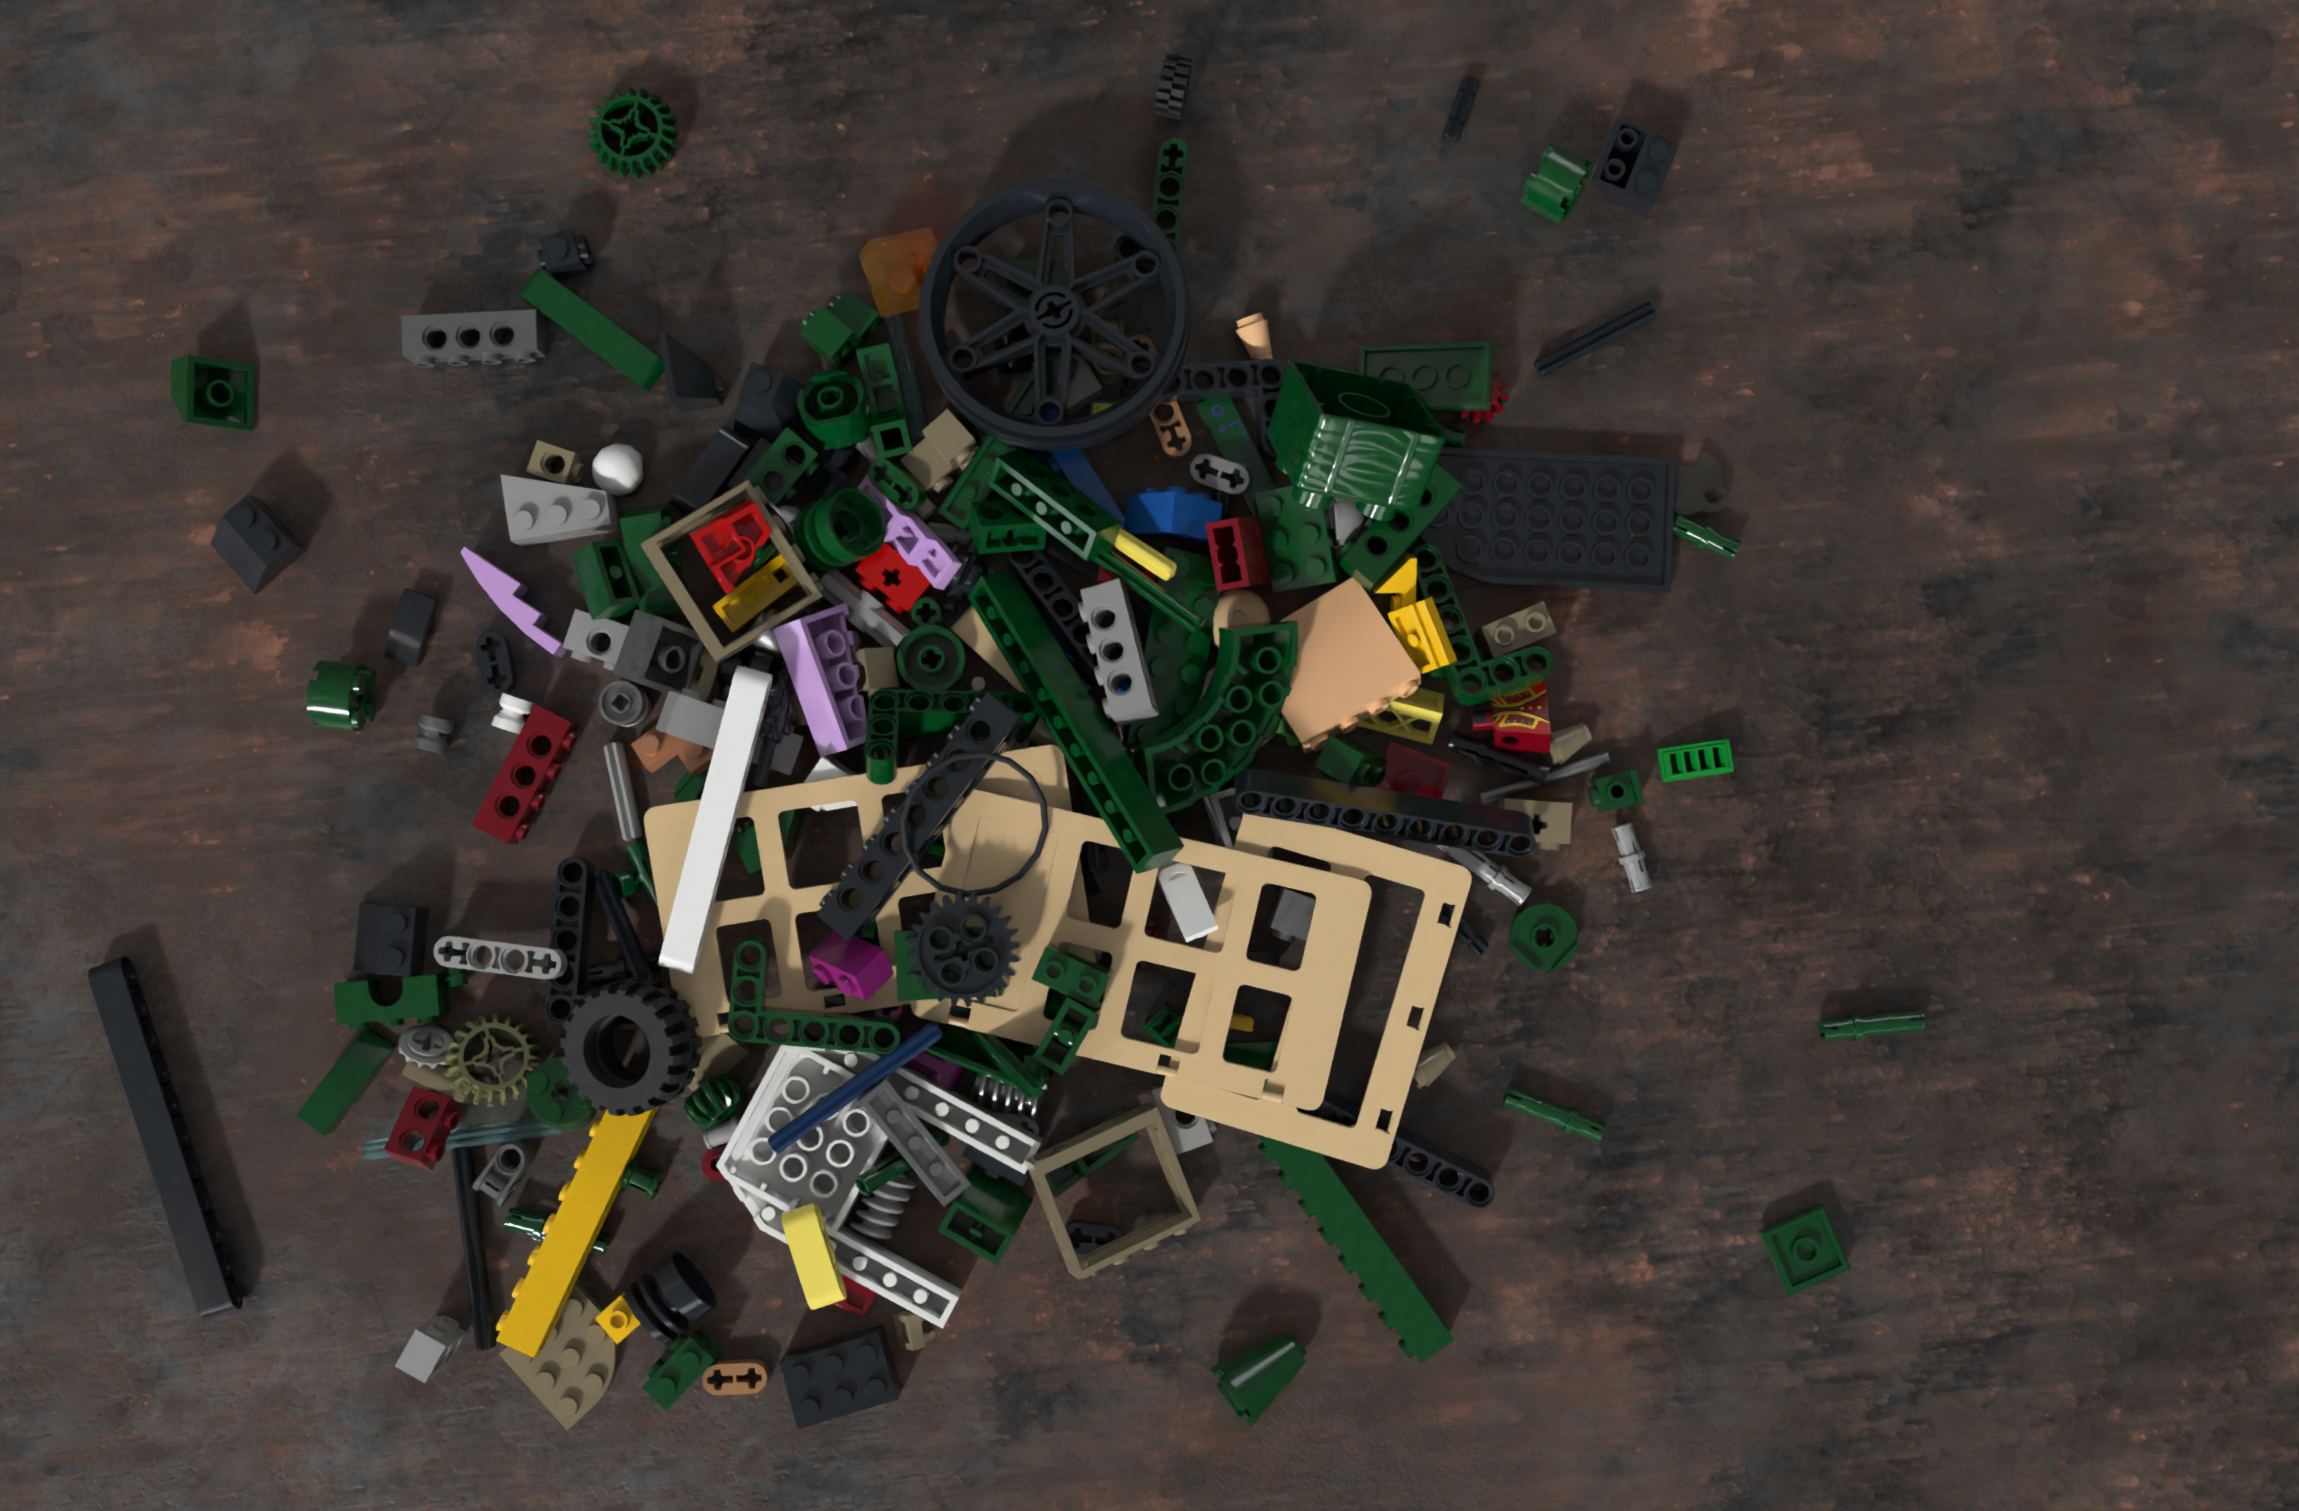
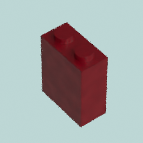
[1205,515,1271,592]

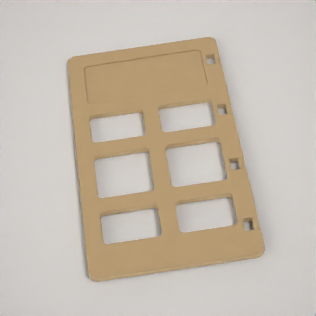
[644,744,1096,1037]
[911,789,1372,1110]

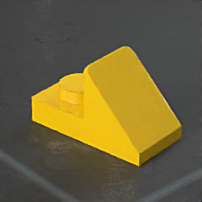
[1372,553,1417,612]

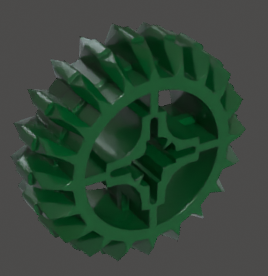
[587,87,679,180]

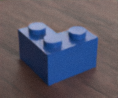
[1124,486,1222,545]

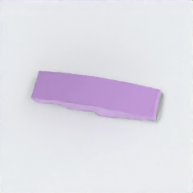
[858,474,962,590]
[460,547,568,658]

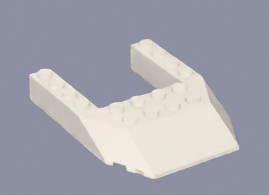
[716,1045,1043,1329]

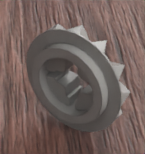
[399,1025,455,1069]

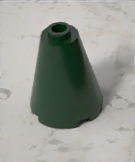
[1209,1335,1307,1428]

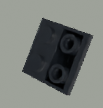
[1591,119,1679,216]

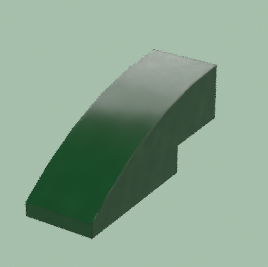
[296,1028,397,1135]
[1045,1109,1140,1198]

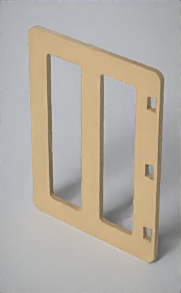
[1161,813,1472,1169]

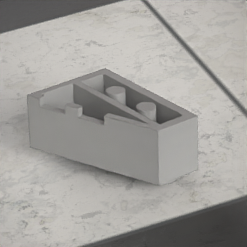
[500,474,620,547]

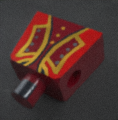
[1471,680,1551,753]

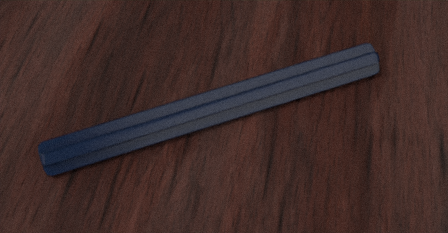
[767,1021,943,1153]

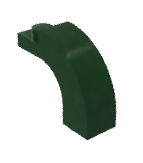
[856,340,913,459]

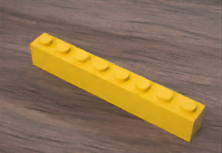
[496,1107,659,1358]

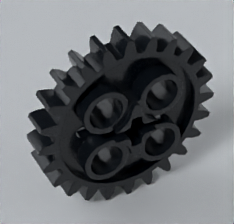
[906,892,1022,1007]

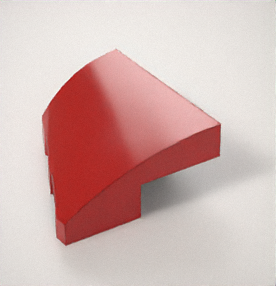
[689,500,772,594]

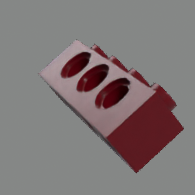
[472,704,579,844]

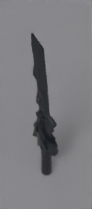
[752,604,817,789]

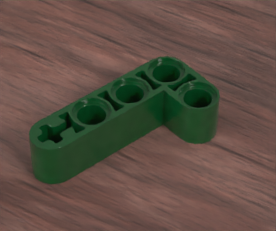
[1114,138,1188,274]

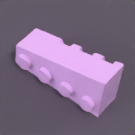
[773,603,867,757]

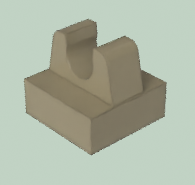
[893,1311,935,1351]

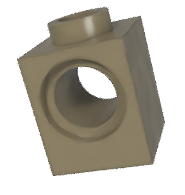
[526,440,585,486]
[851,647,899,700]

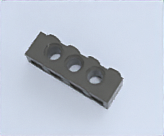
[401,309,546,368]

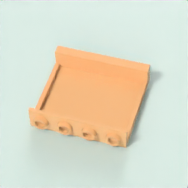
[1279,578,1421,753]

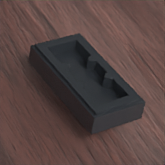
[962,1144,1029,1186]

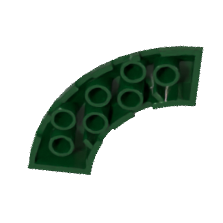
[1132,621,1298,814]

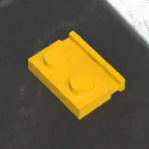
[1388,597,1457,674]

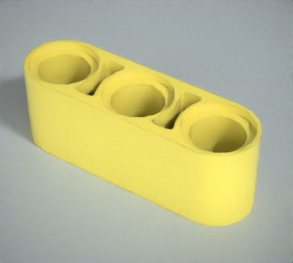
[781,1202,847,1310]

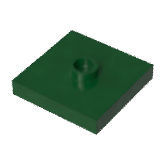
[1758,1204,1851,1296]

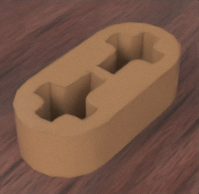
[702,1359,770,1396]

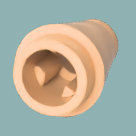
[1236,313,1273,360]

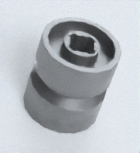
[598,681,653,728]

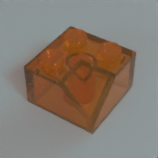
[859,226,938,317]

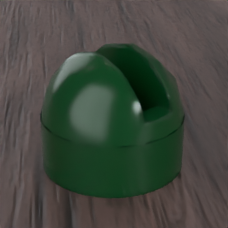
[613,870,641,899]

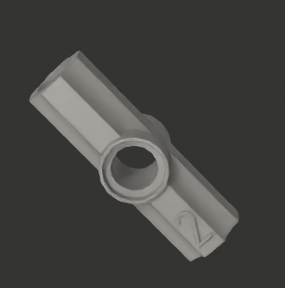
[819,570,911,654]

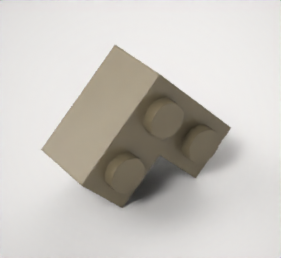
[900,409,979,495]

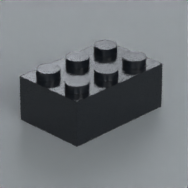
[779,1324,902,1429]

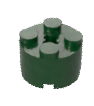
[1521,143,1594,225]
[797,370,872,450]
[897,625,968,691]
[307,660,376,732]
[526,1056,598,1132]

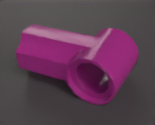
[905,1032,965,1091]

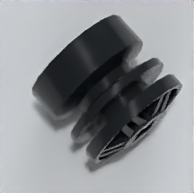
[624,1250,717,1345]

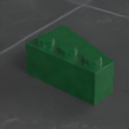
[620,502,690,616]

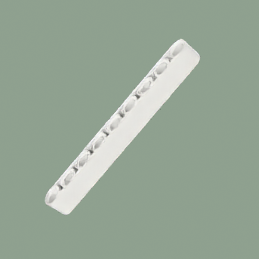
[658,665,773,974]

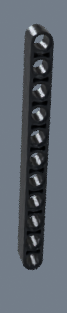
[88,956,243,1320]

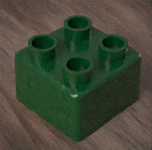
[1267,360,1446,521]

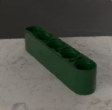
[518,268,665,392]

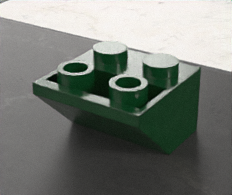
[731,808,805,874]
[937,1165,1034,1265]

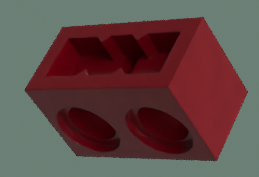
[384,1086,461,1171]

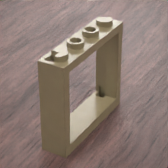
[641,480,824,665]
[1024,1103,1201,1280]

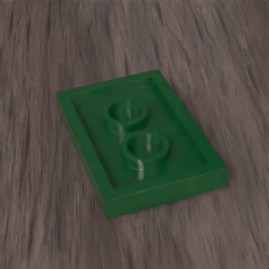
[1255,485,1340,593]
[894,926,1003,1001]

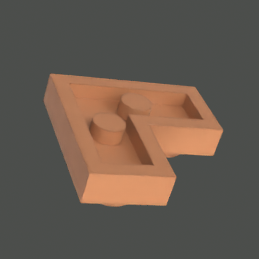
[631,725,714,778]

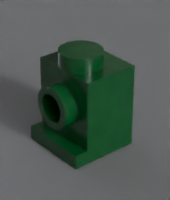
[1588,769,1645,813]

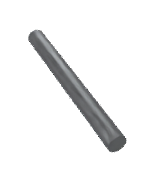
[1478,751,1611,805]

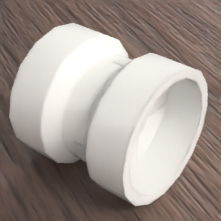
[491,693,535,734]

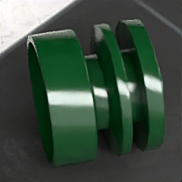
[794,488,886,572]

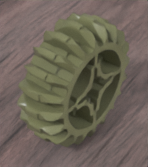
[444,1014,541,1107]

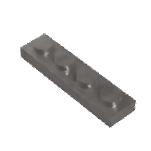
[857,1078,971,1206]

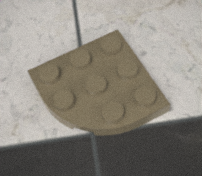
[499,1281,618,1430]

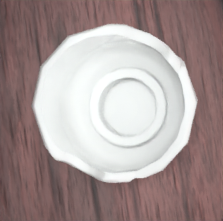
[592,443,644,496]

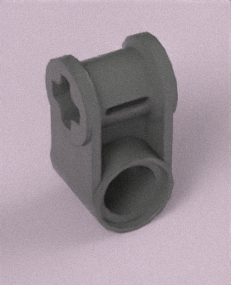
[472,1139,535,1207]

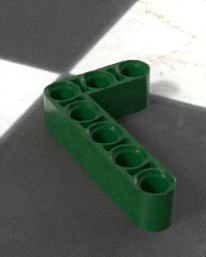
[1412,544,1553,706]
[865,689,1038,785]
[728,936,902,1054]

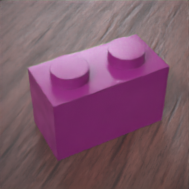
[808,930,894,1001]

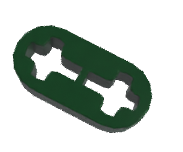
[868,458,926,510]

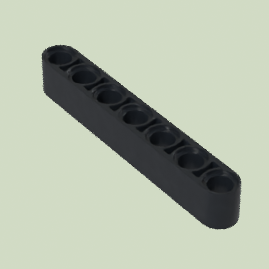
[1297,1090,1495,1208]

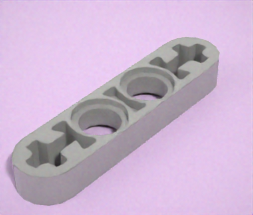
[433,936,568,979]

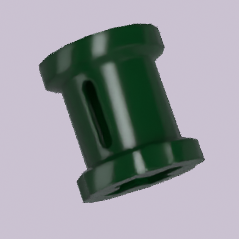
[911,598,944,627]
[620,1159,666,1200]

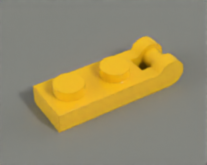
[712,554,800,634]

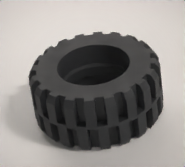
[560,977,702,1116]

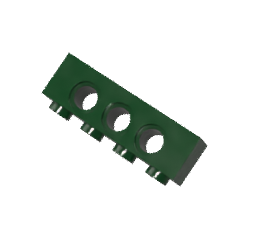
[987,448,1122,561]
[1339,463,1463,592]

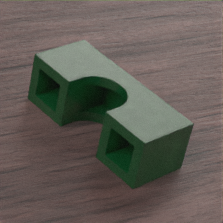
[334,973,450,1030]

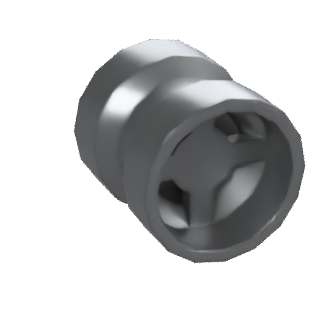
[412,714,455,755]

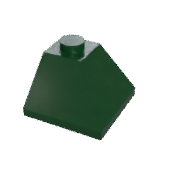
[171,354,255,432]

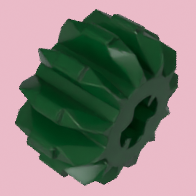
[683,1074,745,1129]

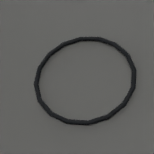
[900,750,1049,897]

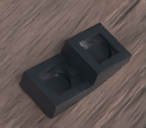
[384,588,439,667]

